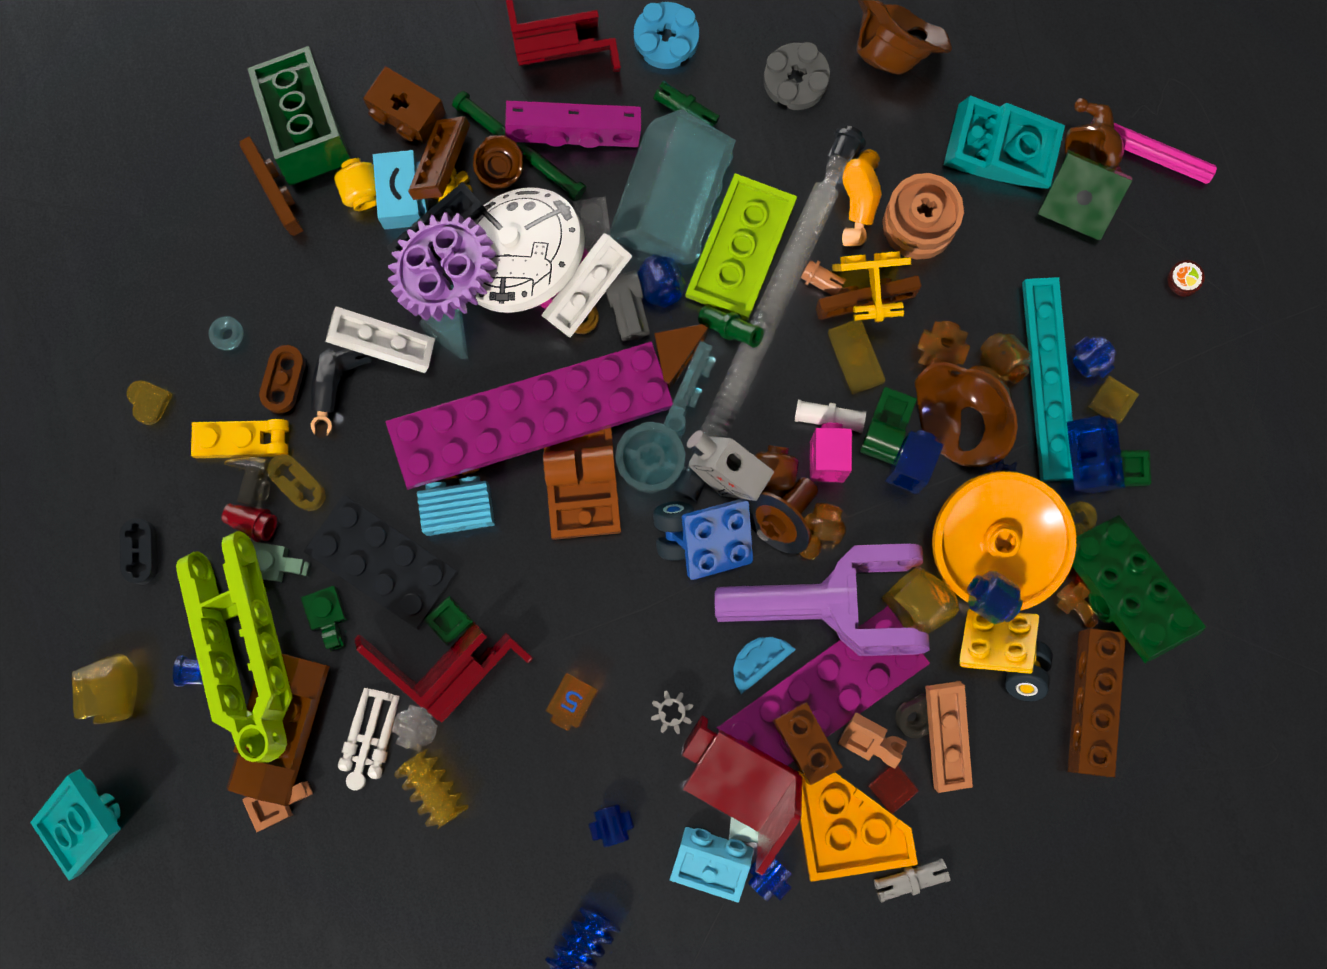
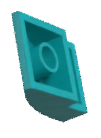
[943,95,1065,189]

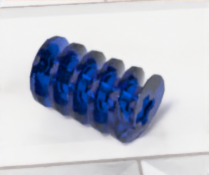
[545,907,621,969]

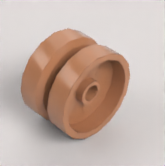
[882,173,964,260]

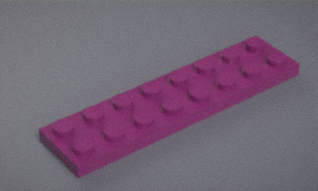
[385,342,674,490]

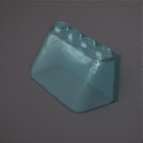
[610,109,736,265]

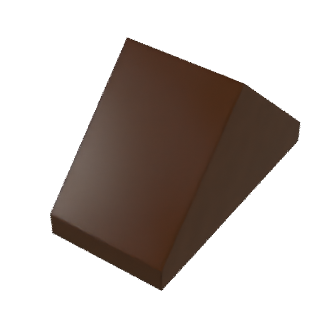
[655,324,708,391]

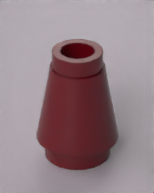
[222,503,277,542]

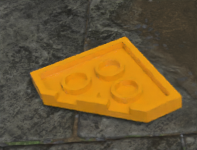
[797,771,918,882]

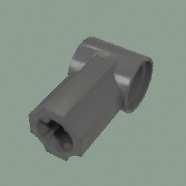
[606,270,650,341]

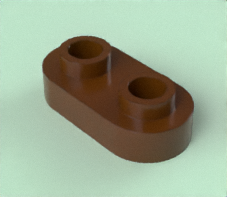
[259,345,306,414]

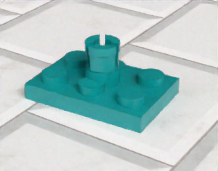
[30,769,121,881]

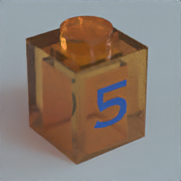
[546,673,599,731]

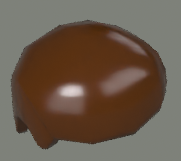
[473,135,523,189]

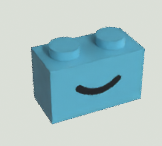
[373,150,428,230]

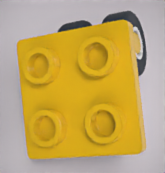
[960,609,1053,701]

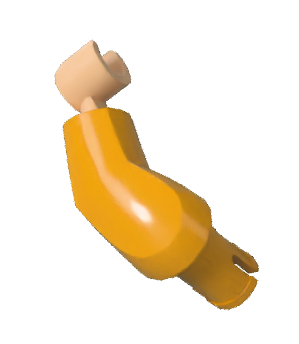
[842,149,882,246]

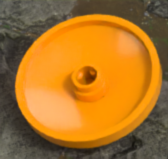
[932,471,1076,613]

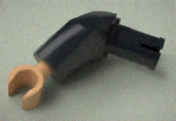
[311,349,371,436]

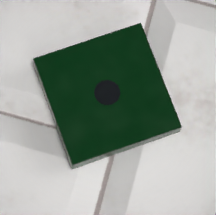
[1038,151,1132,240]

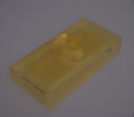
[828,320,885,395]

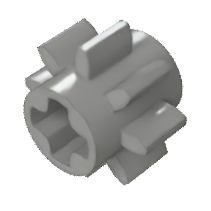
[651,691,693,734]

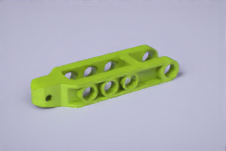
[176,531,293,763]

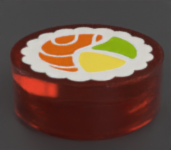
[1167,260,1205,296]

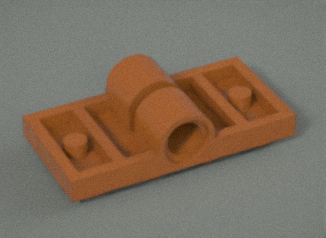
[543,427,621,540]

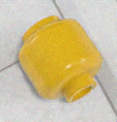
[335,158,377,211]

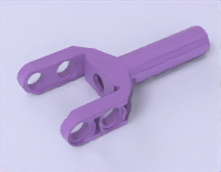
[715,544,930,656]

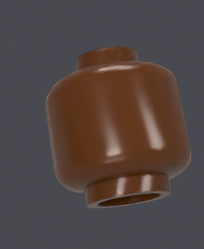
[755,445,799,496]

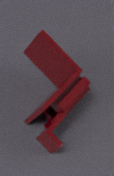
[506,0,621,73]
[354,622,533,723]
[682,716,802,875]

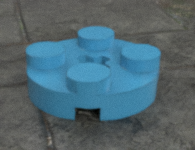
[634,2,699,69]

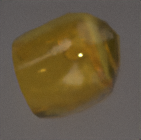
[882,567,960,634]
[72,654,139,724]

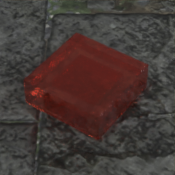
[868,765,919,814]

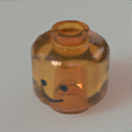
[980,333,1031,384]

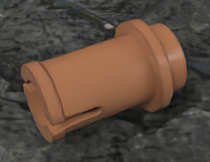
[800,260,846,296]

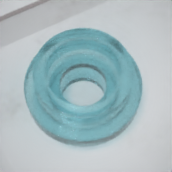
[209,316,244,350]

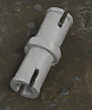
[874,858,950,903]

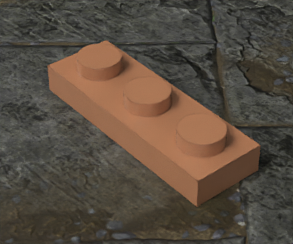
[925,681,973,793]

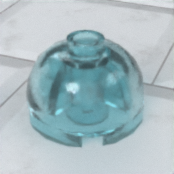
[615,422,686,493]

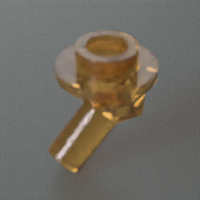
[1056,581,1098,628]

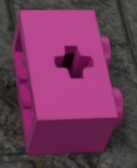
[810,423,852,483]

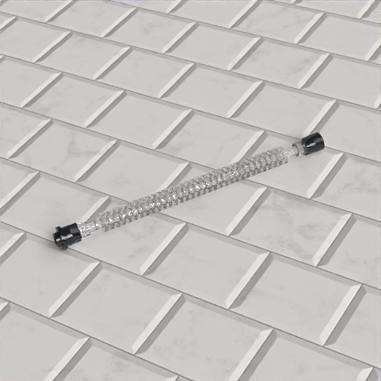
[672,126,866,502]

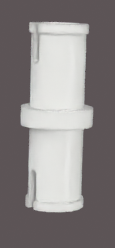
[795,400,866,433]

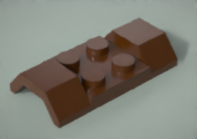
[227,654,330,806]

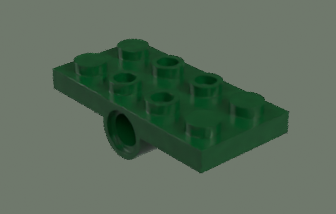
[1072,515,1207,663]

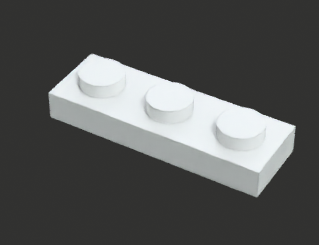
[541,233,632,338]
[325,306,435,373]

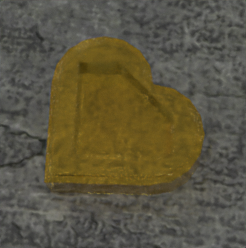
[127,380,173,425]

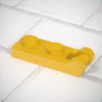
[191,419,289,458]

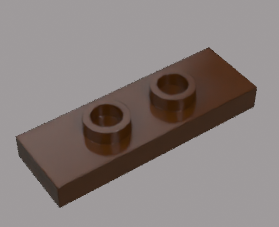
[408,116,470,200]
[239,136,304,236]
[816,275,921,320]

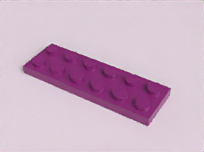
[717,606,930,766]

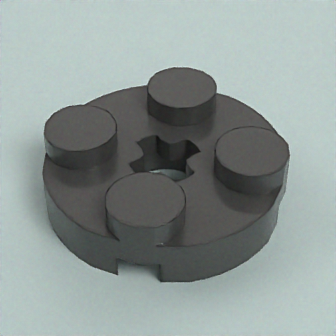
[763,42,830,110]

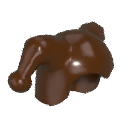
[1065,98,1124,173]

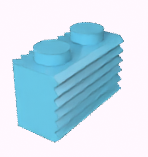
[417,476,495,536]

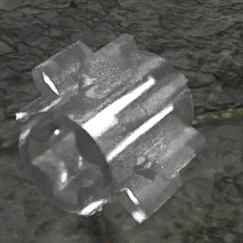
[392,704,438,752]

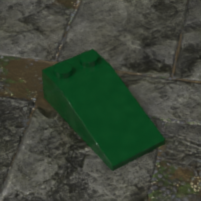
[247,46,351,186]

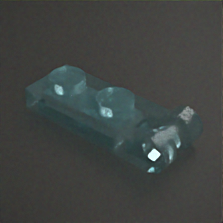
[665,341,716,439]

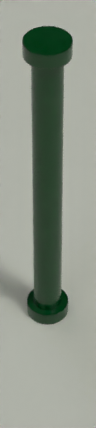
[452,90,587,202]

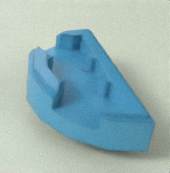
[733,637,796,694]

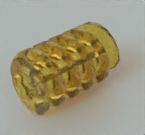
[394,748,469,829]

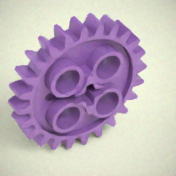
[388,213,497,322]

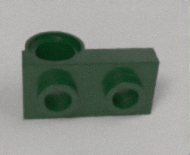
[860,387,917,464]

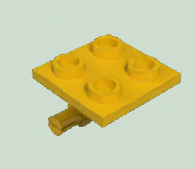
[832,251,911,322]

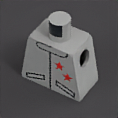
[687,430,774,501]

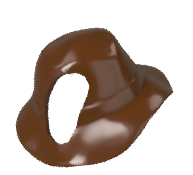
[857,0,952,75]
[915,362,1018,467]

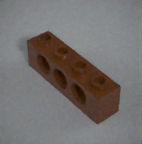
[1068,628,1126,778]

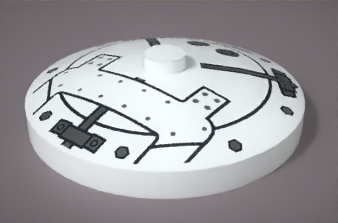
[461,188,585,313]

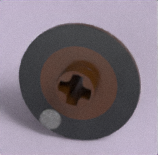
[746,477,818,554]

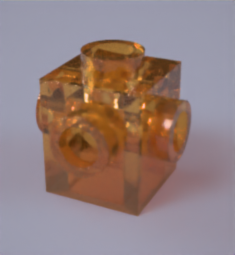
[917,321,970,373]

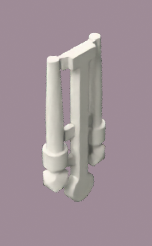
[338,688,400,791]

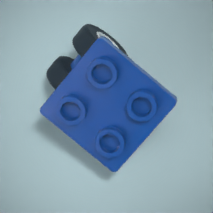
[653,499,753,580]

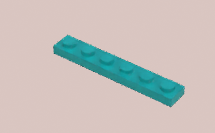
[1022,277,1078,482]

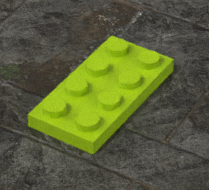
[685,173,797,321]

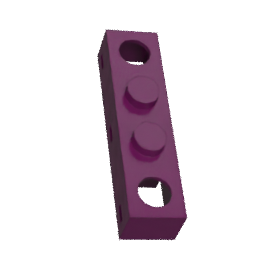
[505,101,641,148]

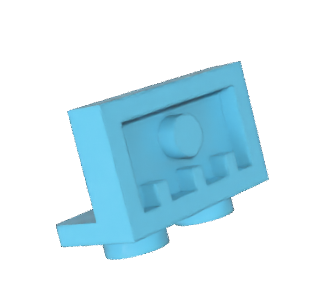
[669,827,753,903]

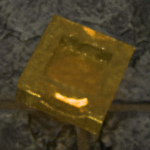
[1088,376,1139,425]

